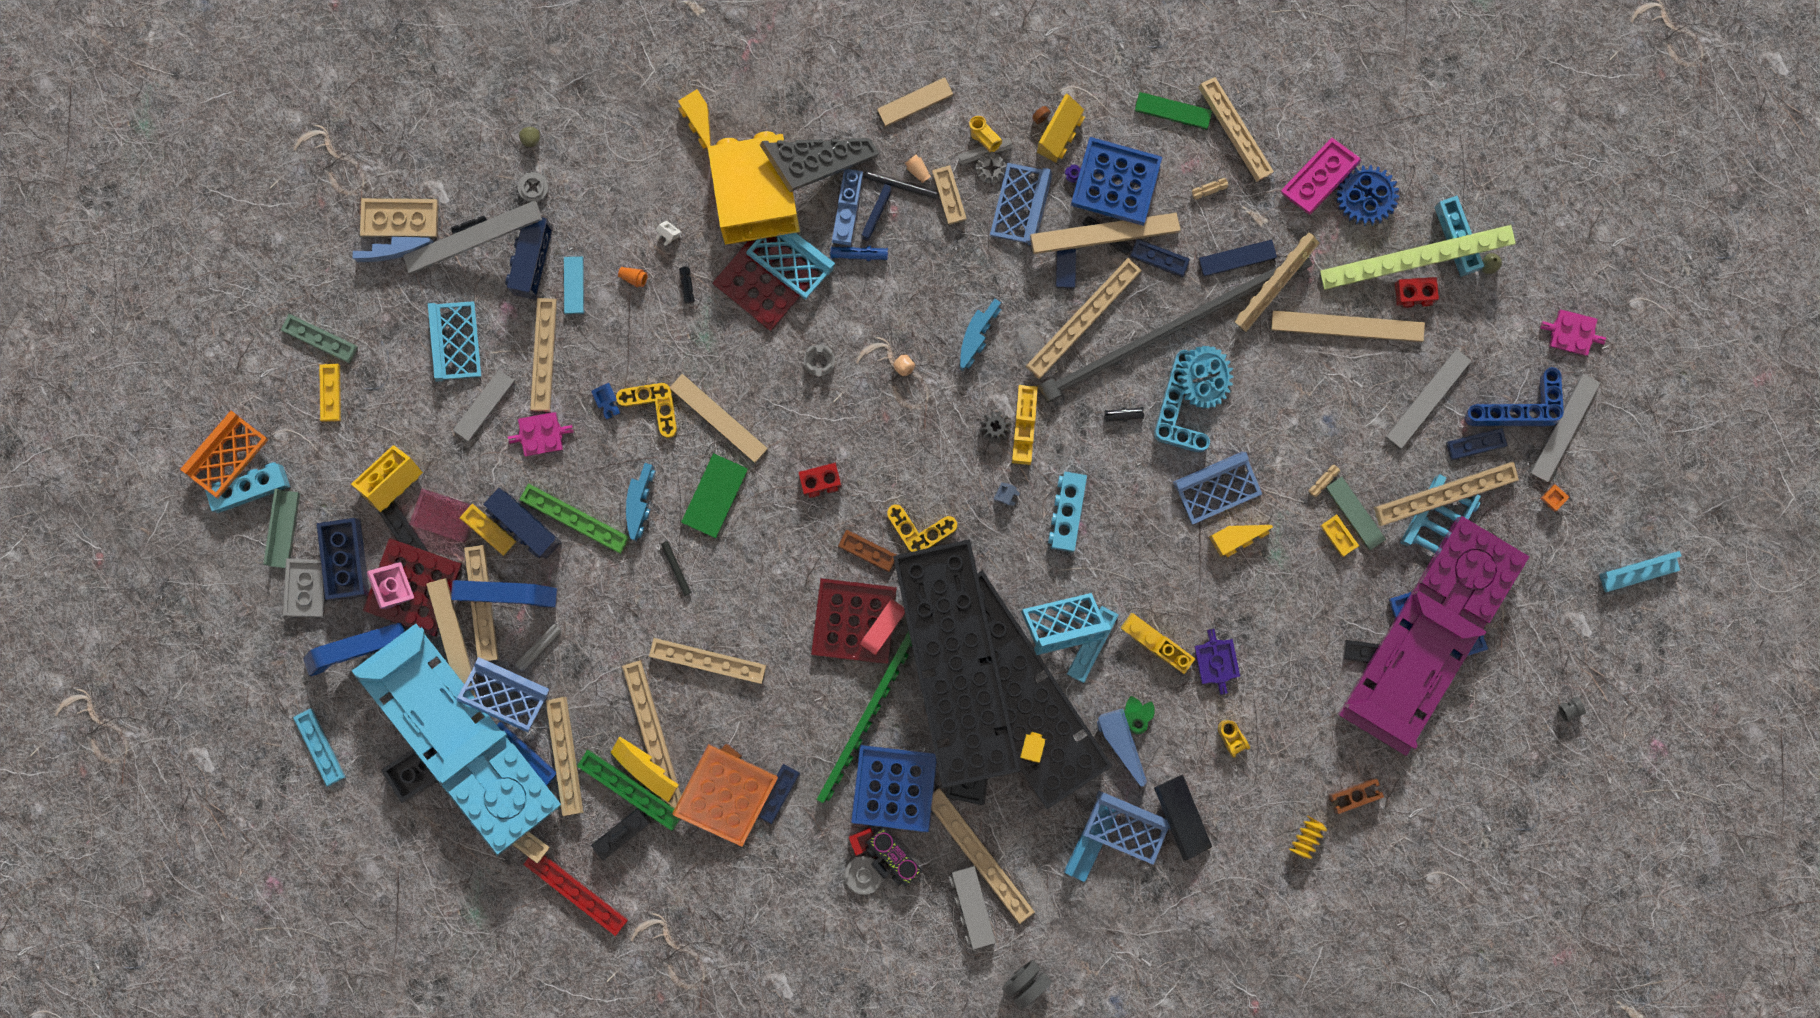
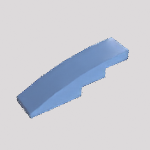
[353,237,434,262]

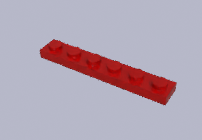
[523,855,628,936]

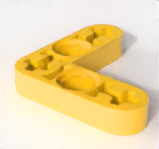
[616,383,677,438]
[887,504,957,552]

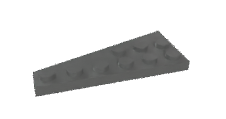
[760,138,879,192]

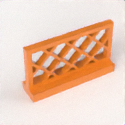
[180,411,269,499]

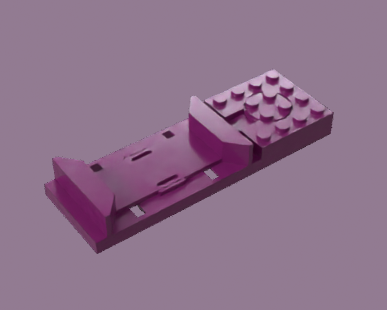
[1338,516,1530,756]

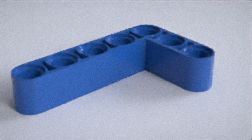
[1465,367,1564,426]
[451,580,557,607]
[303,622,405,676]

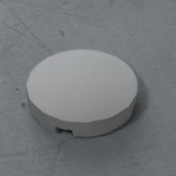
[844,855,883,895]

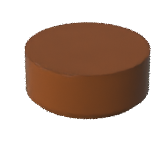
[1032,106,1051,124]

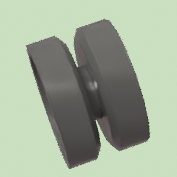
[1002,960,1052,1010]

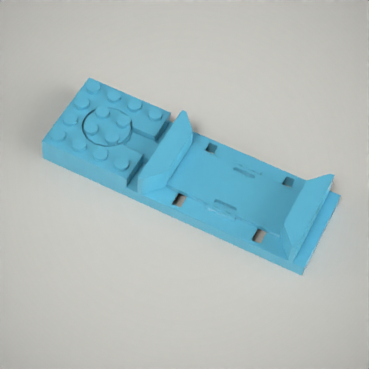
[352,624,561,856]

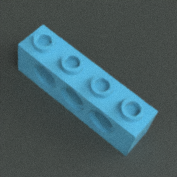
[1434,196,1484,277]
[205,462,290,513]
[1048,471,1087,552]

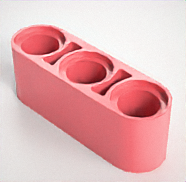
[860,599,905,655]

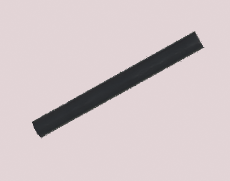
[864,171,938,199]

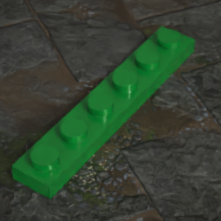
[577,750,681,831]

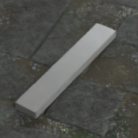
[1385,349,1471,449]
[1529,374,1600,483]

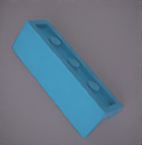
[1064,804,1116,882]

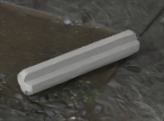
[958,138,1013,165]
[515,624,561,671]

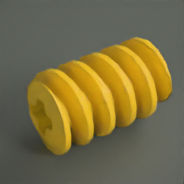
[1288,815,1328,859]

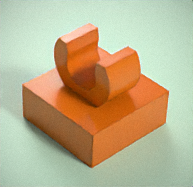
[1540,484,1569,512]

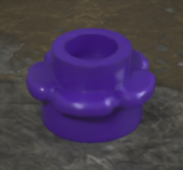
[1065,165,1081,183]

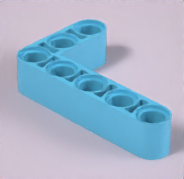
[1154,350,1210,453]

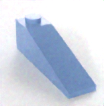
[1097,708,1147,787]

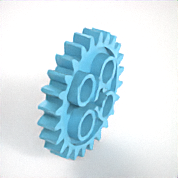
[1177,346,1234,408]

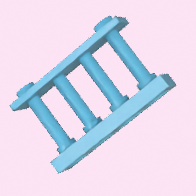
[1400,474,1481,553]

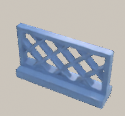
[990,163,1052,246]
[1173,452,1262,525]
[457,657,549,732]
[1082,790,1170,865]

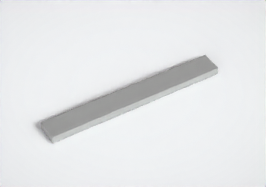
[403,201,542,274]

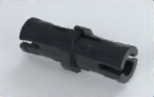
[1104,407,1144,422]

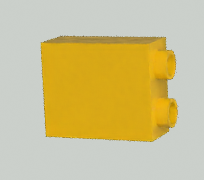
[708,131,800,245]

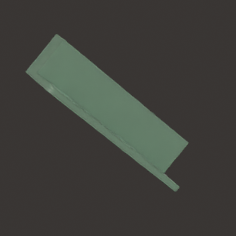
[263,489,300,568]

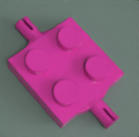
[1540,309,1606,356]
[508,412,574,457]

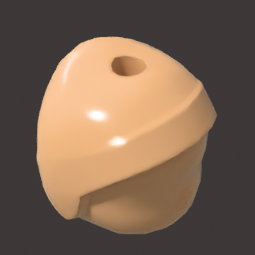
[893,355,915,376]

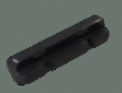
[451,215,487,234]
[679,266,695,304]

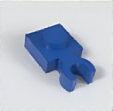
[591,383,620,419]

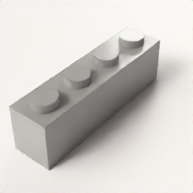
[949,865,996,949]

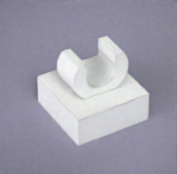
[655,221,681,246]

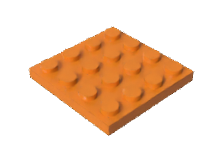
[672,744,778,847]

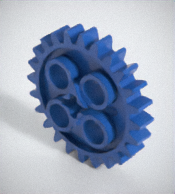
[1337,165,1399,226]

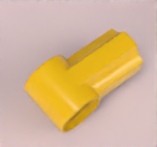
[969,116,1002,152]

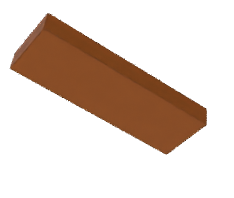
[838,530,896,572]

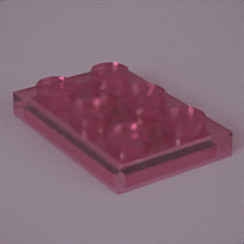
[409,488,477,543]

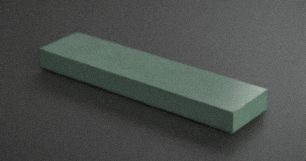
[280,314,358,364]
[1325,477,1386,551]

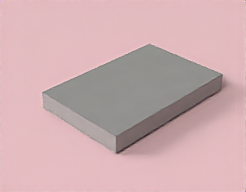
[283,558,325,618]

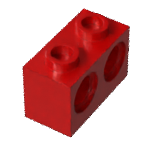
[1395,277,1439,308]
[798,463,842,498]

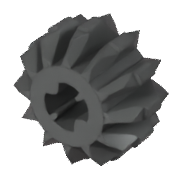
[979,411,1012,443]

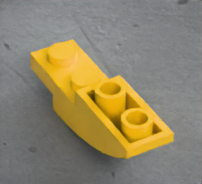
[1120,613,1195,674]

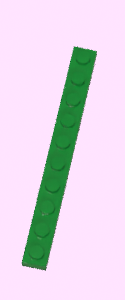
[816,631,912,803]

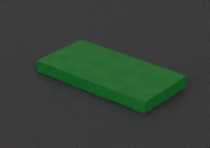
[681,453,748,538]

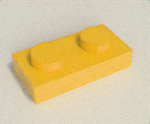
[1320,514,1359,557]

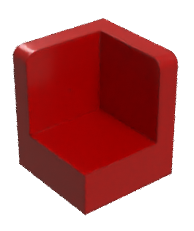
[849,827,873,855]

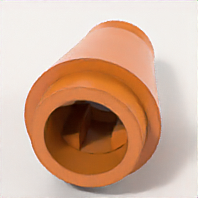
[618,267,648,288]

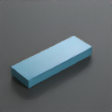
[564,257,584,314]

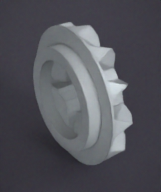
[976,153,1006,184]
[518,172,549,202]

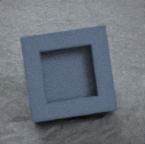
[994,482,1020,506]

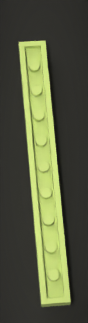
[1320,225,1516,290]

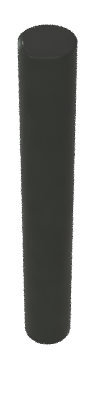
[661,541,691,596]

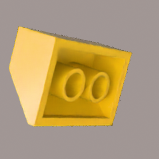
[1037,94,1085,163]
[351,445,423,512]

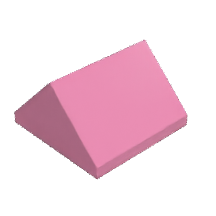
[367,562,414,609]

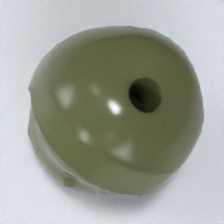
[519,127,540,147]
[1482,253,1502,274]

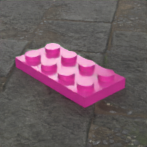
[1281,138,1361,215]

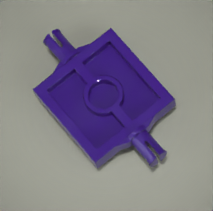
[1194,628,1240,695]

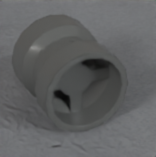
[1558,697,1586,722]

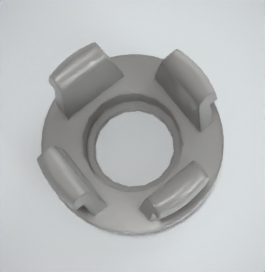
[804,345,835,376]

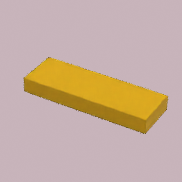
[319,364,341,422]
[460,504,516,556]

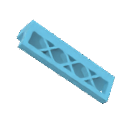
[1599,551,1681,592]

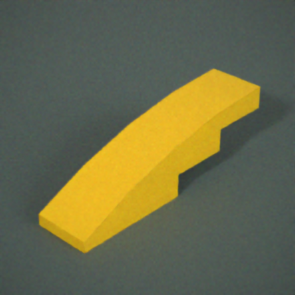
[1012,385,1038,465]
[611,737,679,802]

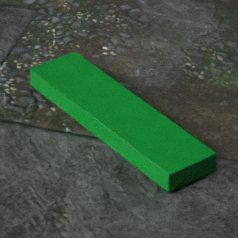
[1134,92,1212,130]

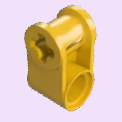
[1218,720,1250,758]

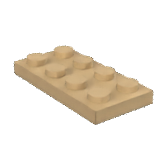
[360,198,439,238]

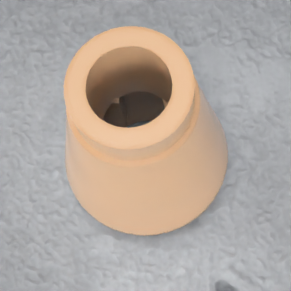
[905,154,931,183]

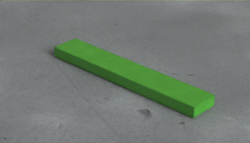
[519,483,630,554]

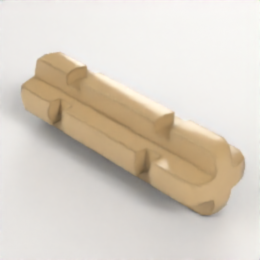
[1192,178,1228,200]
[1309,465,1340,497]

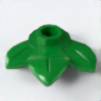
[1124,696,1155,734]

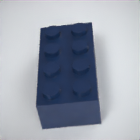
[505,217,553,300]
[483,488,562,559]
[316,518,369,601]

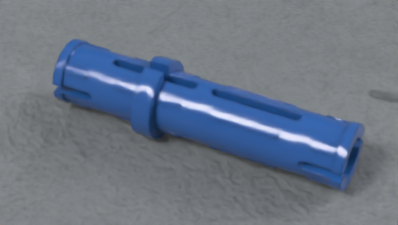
[830,246,888,261]

